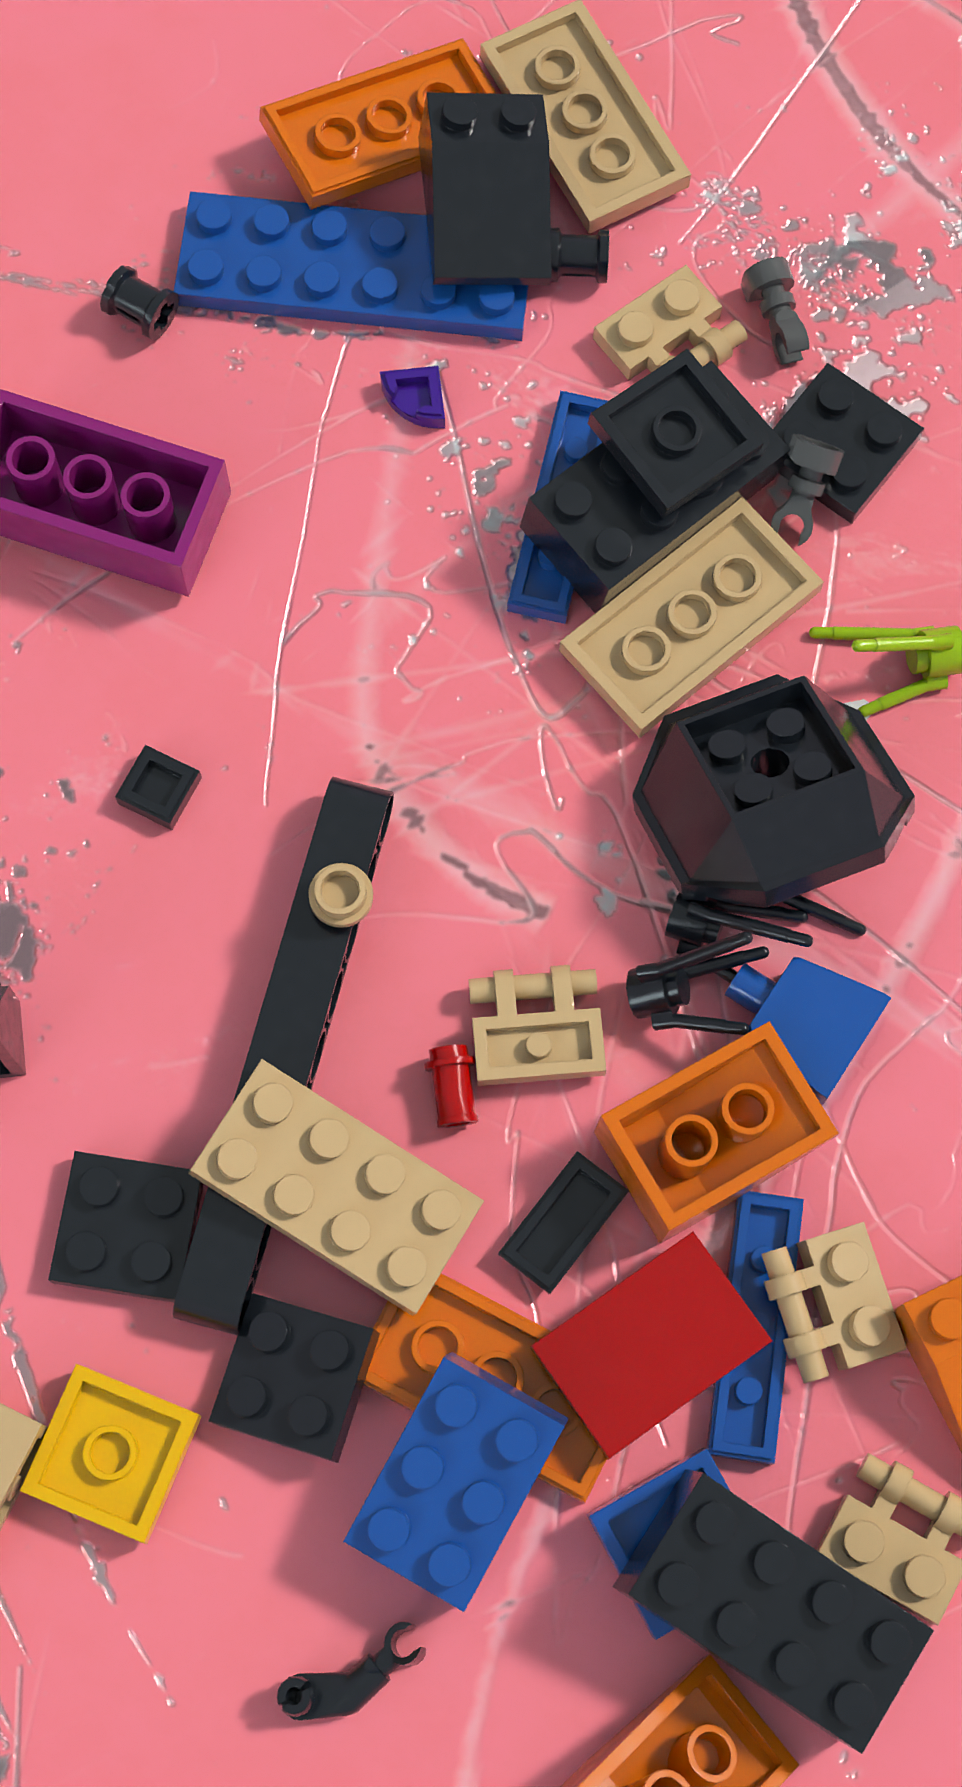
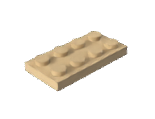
[480,0,691,234]
[559,497,824,738]
[188,1059,484,1316]

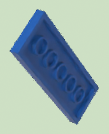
[174,191,529,341]

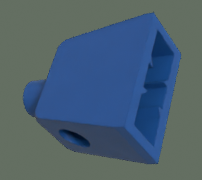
[724,957,891,1106]

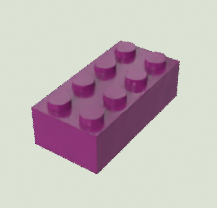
[0,389,231,597]

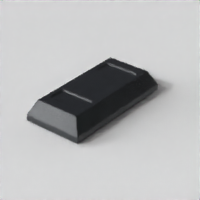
[498,1151,629,1295]

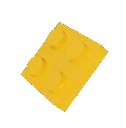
[20,1363,202,1544]

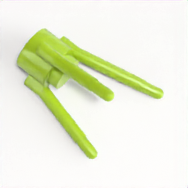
[809,625,962,717]

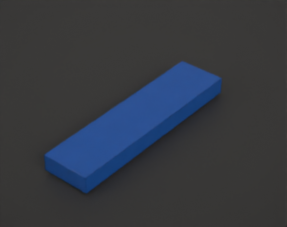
[507,391,608,624]
[707,1191,804,1465]

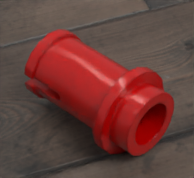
[424,1044,478,1128]

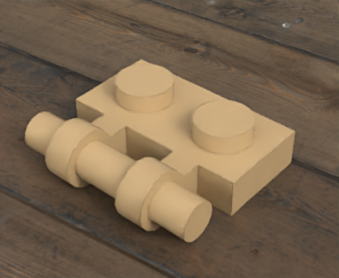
[593,265,747,380]
[468,965,606,1086]
[761,1222,907,1383]
[816,1453,962,1625]

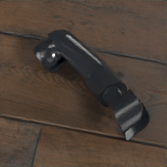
[277,1622,426,1721]

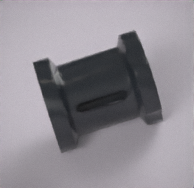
[551,228,609,284]
[100,265,179,340]

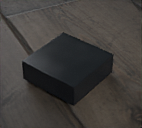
[115,745,202,830]

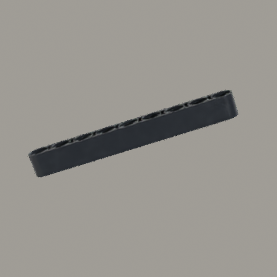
[173,777,394,1335]

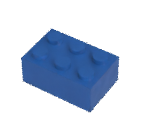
[343,1352,569,1612]

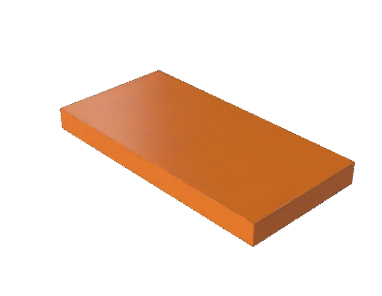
[259,38,497,209]
[364,1273,607,1503]

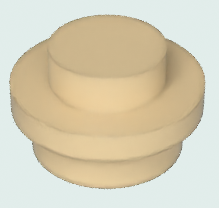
[309,863,373,928]

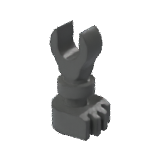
[741,257,809,365]
[771,433,845,546]

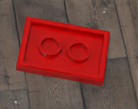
[530,1231,772,1460]

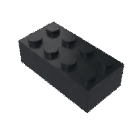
[519,361,791,613]
[613,1469,934,1754]

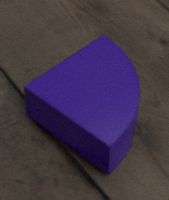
[380,366,445,429]

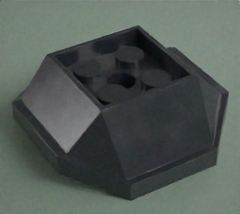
[632,674,915,907]

